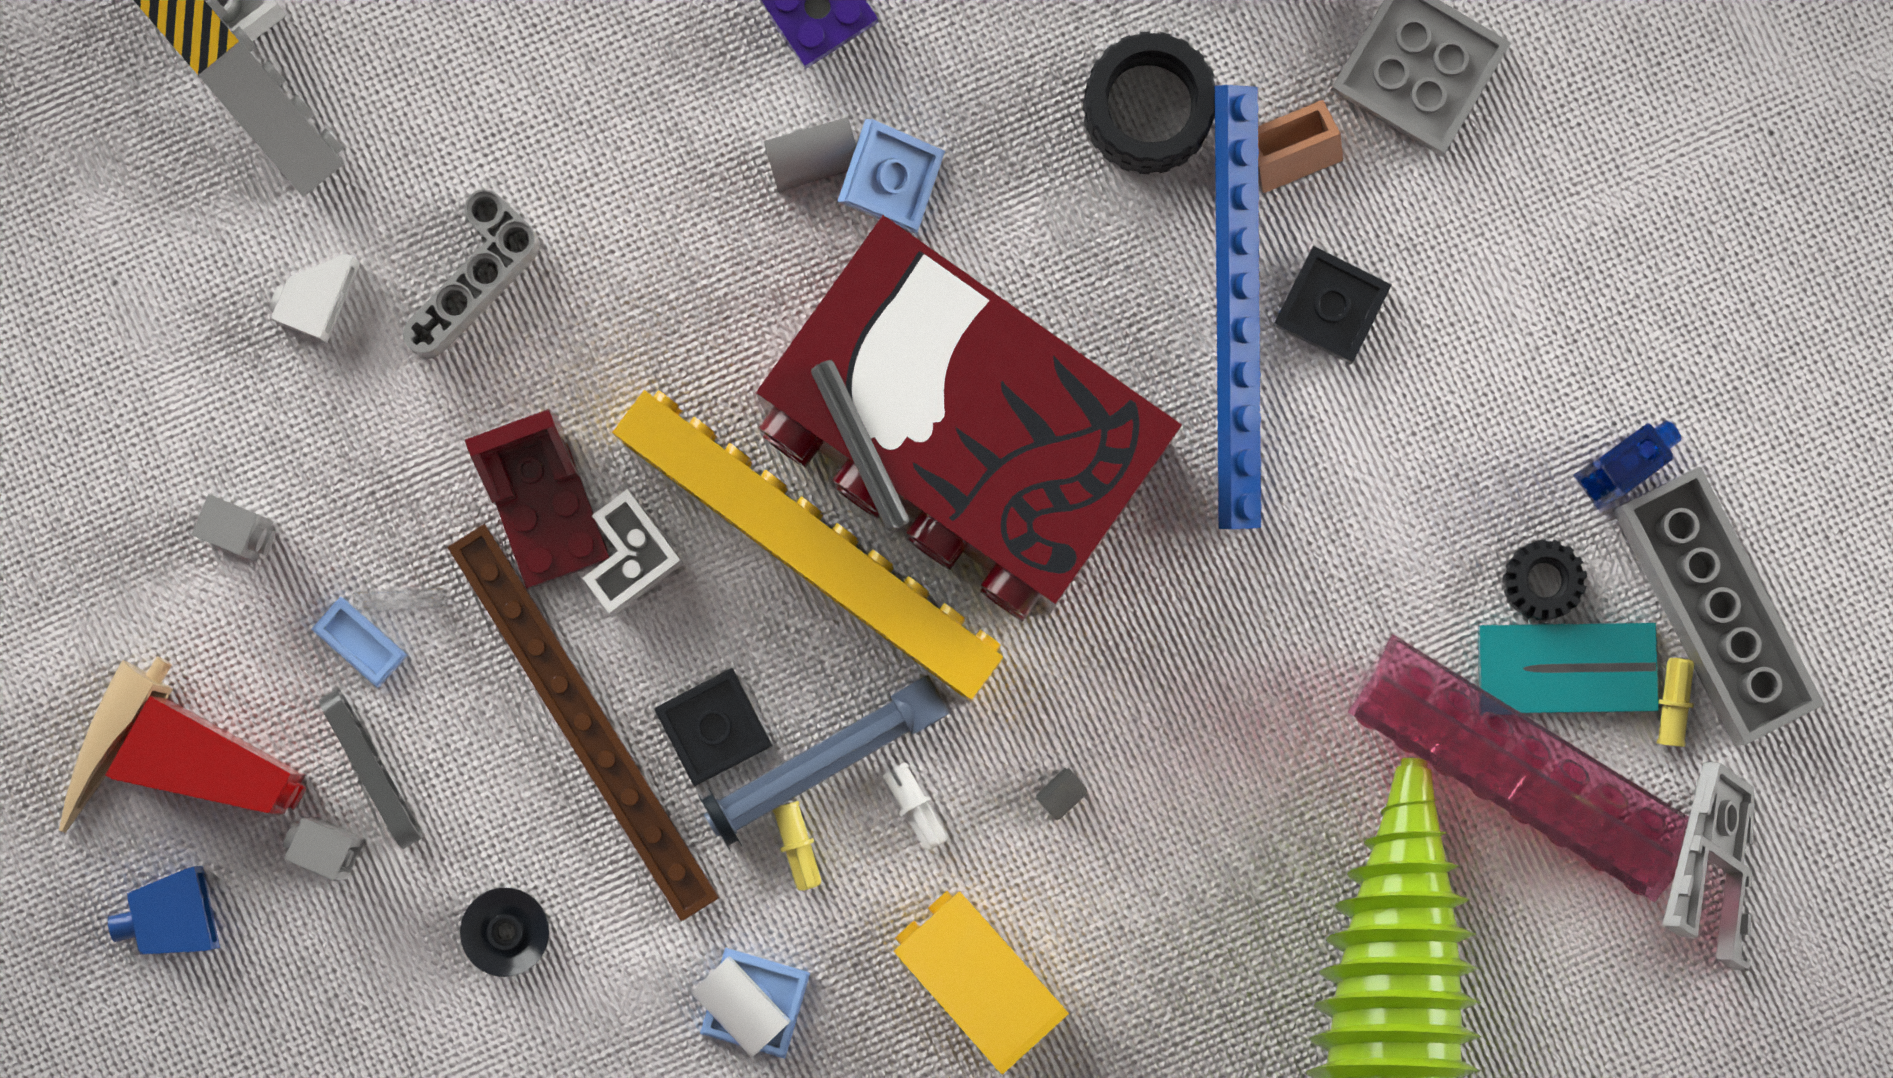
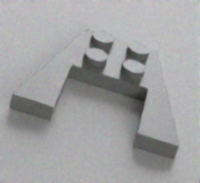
[1663,762,1754,971]

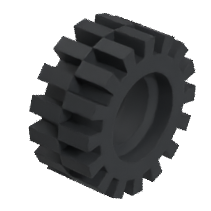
[1502,539,1587,621]

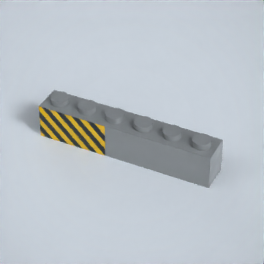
[134,0,344,197]

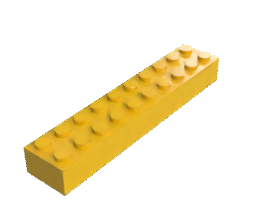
[612,390,1003,703]

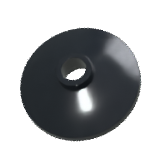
[460,887,550,977]

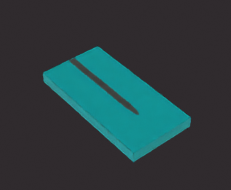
[1477,623,1659,714]

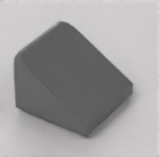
[1035,768,1088,820]

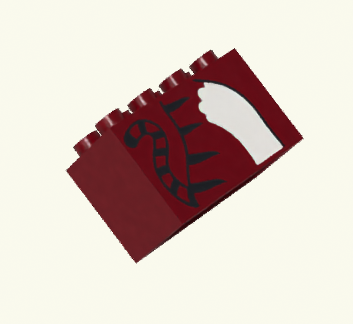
[755,215,1182,622]

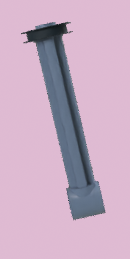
[698,675,950,852]

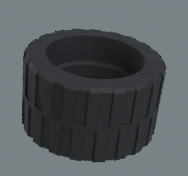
[1083,31,1217,175]

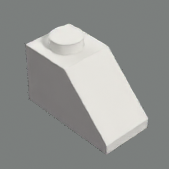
[269,253,360,343]

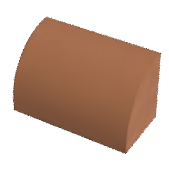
[1258,100,1343,193]

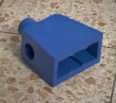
[108,866,220,954]

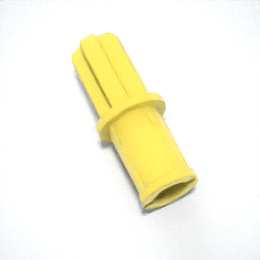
[1656,658,1694,747]
[772,801,821,891]

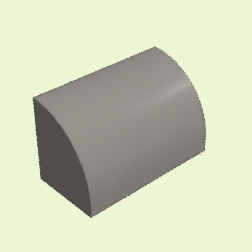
[764,117,856,192]

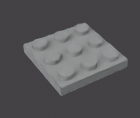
[1330,0,1511,157]

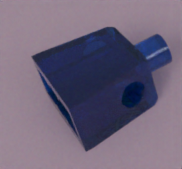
[1573,420,1682,510]

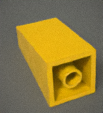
[893,890,1069,1075]

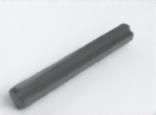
[811,360,909,531]

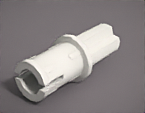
[882,763,947,850]

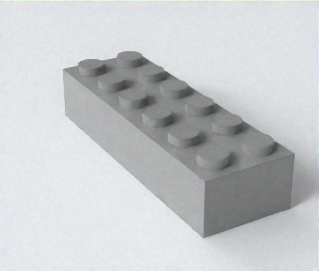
[1612,466,1825,746]

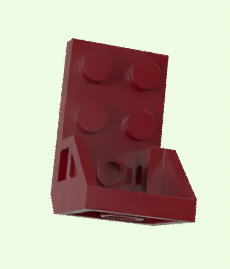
[465,409,610,590]

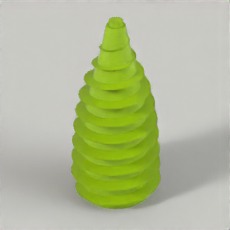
[1305,758,1482,1078]

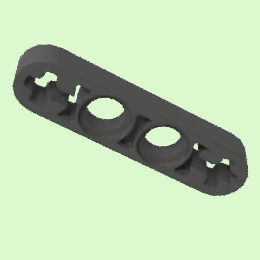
[318,689,423,849]

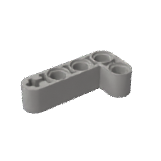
[403,189,540,359]

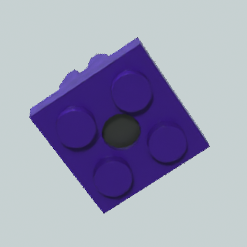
[759,0,878,70]

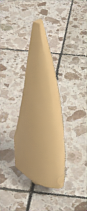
[59,656,173,833]

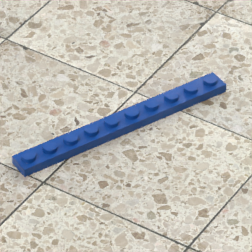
[1215,85,1262,529]

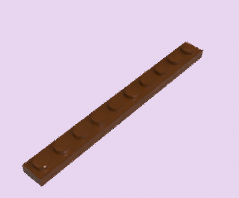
[447,523,720,922]

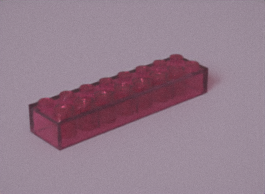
[1348,634,1689,902]

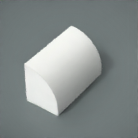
[691,956,791,1057]

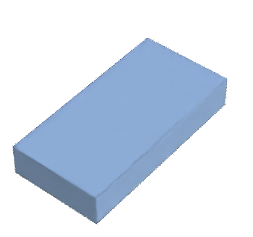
[311,596,408,688]

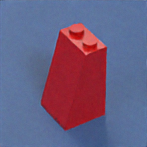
[105,696,306,814]

